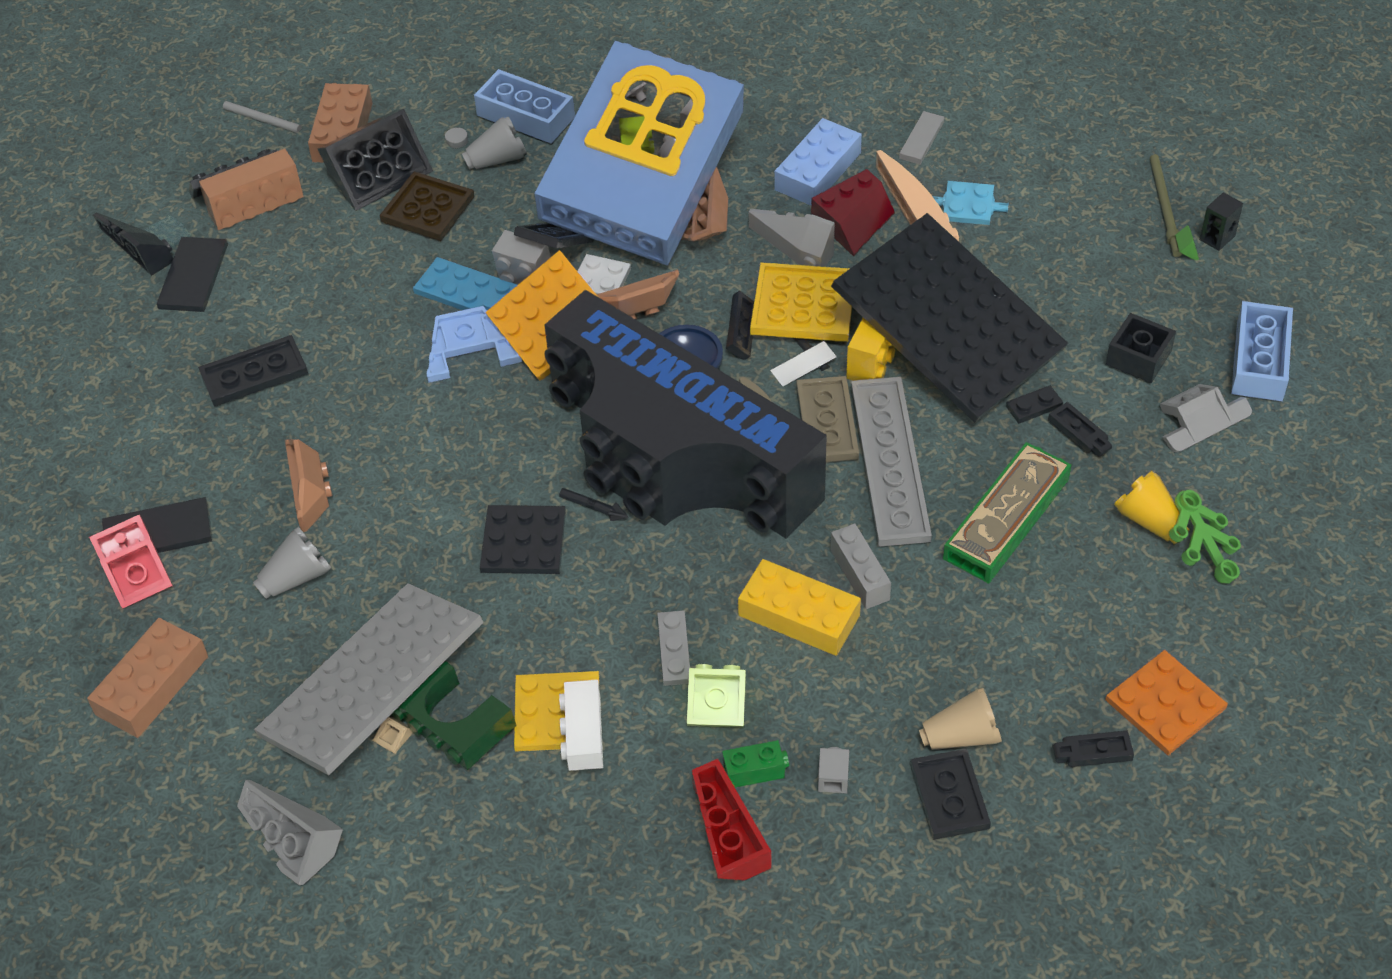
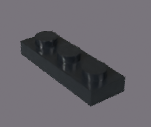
[726,290,754,360]

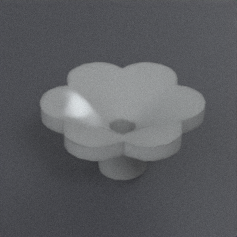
[625,82,648,102]

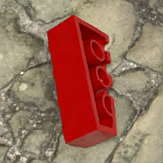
[692,759,771,880]

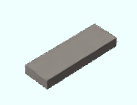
[899,111,945,165]

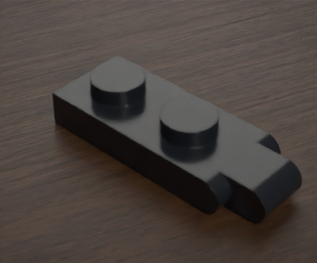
[1048,402,1112,457]
[1052,730,1134,767]

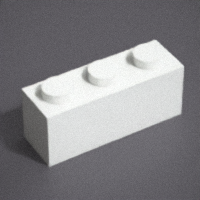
[559,680,603,771]

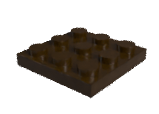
[379,171,475,241]

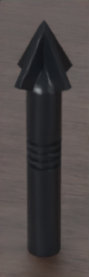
[559,488,629,521]

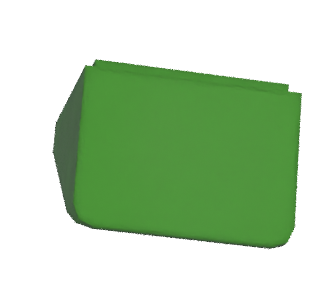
[1175,225,1199,260]

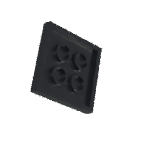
[480,505,566,574]

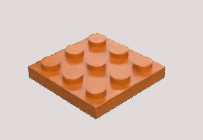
[1105,650,1228,755]

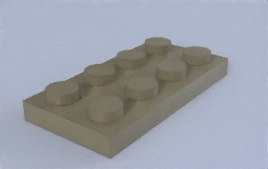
[796,376,859,462]

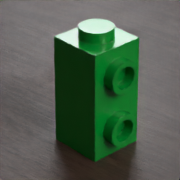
[722,740,789,788]

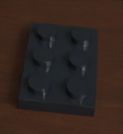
[910,749,991,840]

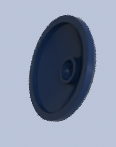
[659,325,723,369]

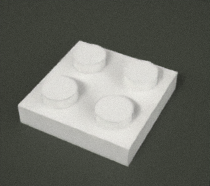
[577,254,631,295]

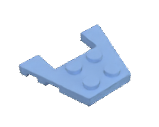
[427,306,522,383]

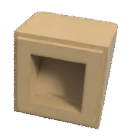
[372,716,413,753]

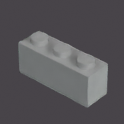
[830,524,891,609]

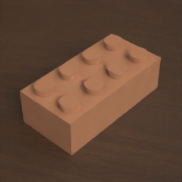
[308,83,373,163]
[199,149,303,230]
[87,618,208,738]

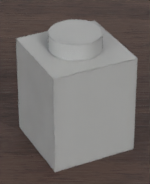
[818,747,849,793]

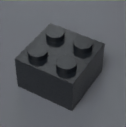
[1105,313,1176,383]

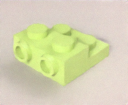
[687,664,746,728]

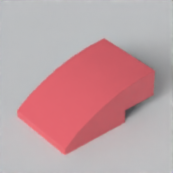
[89,515,173,609]

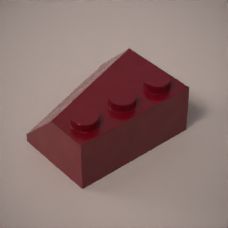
[811,169,895,256]

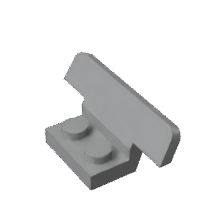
[1160,384,1252,452]

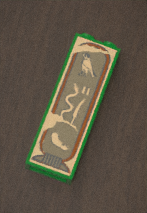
[943,442,1072,584]

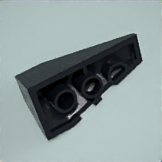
[93,212,173,276]

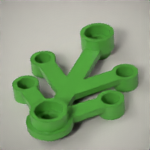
[1169,490,1241,584]

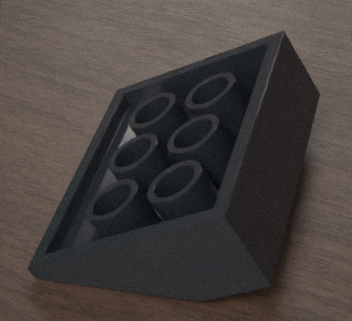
[317,109,433,211]

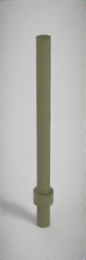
[1150,154,1182,257]

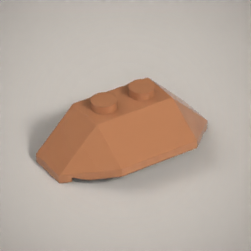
[681,167,728,241]
[597,269,679,319]
[285,439,332,532]

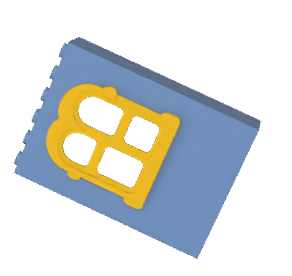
[534,41,744,266]

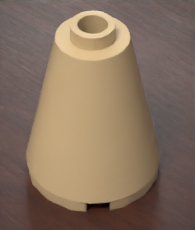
[919,687,1002,750]

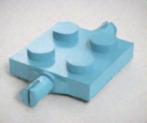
[932,181,1009,225]

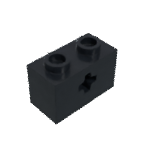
[1199,192,1243,251]

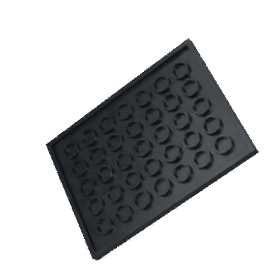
[831,213,1068,423]

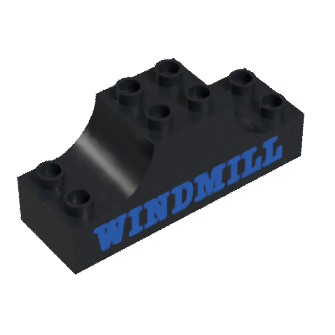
[544,289,827,539]

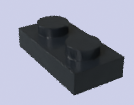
[1006,385,1063,424]

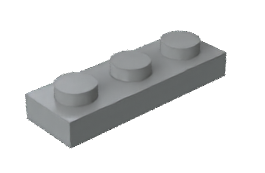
[658,610,690,686]

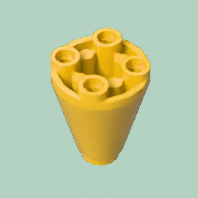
[1114,471,1190,544]

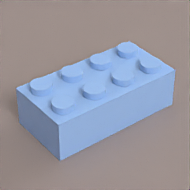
[474,69,575,144]
[775,118,862,205]
[1231,301,1293,401]

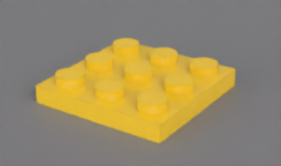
[514,671,599,751]

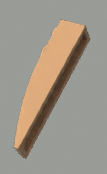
[876,150,959,241]

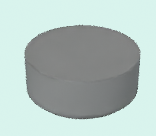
[445,128,468,148]

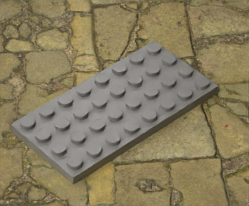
[254,584,483,775]

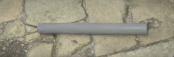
[223,101,302,133]

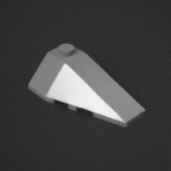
[749,209,835,267]
[237,780,343,885]

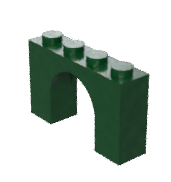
[391,661,516,770]

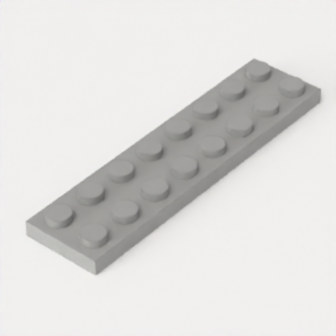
[851,377,932,547]

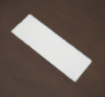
[770,341,836,386]

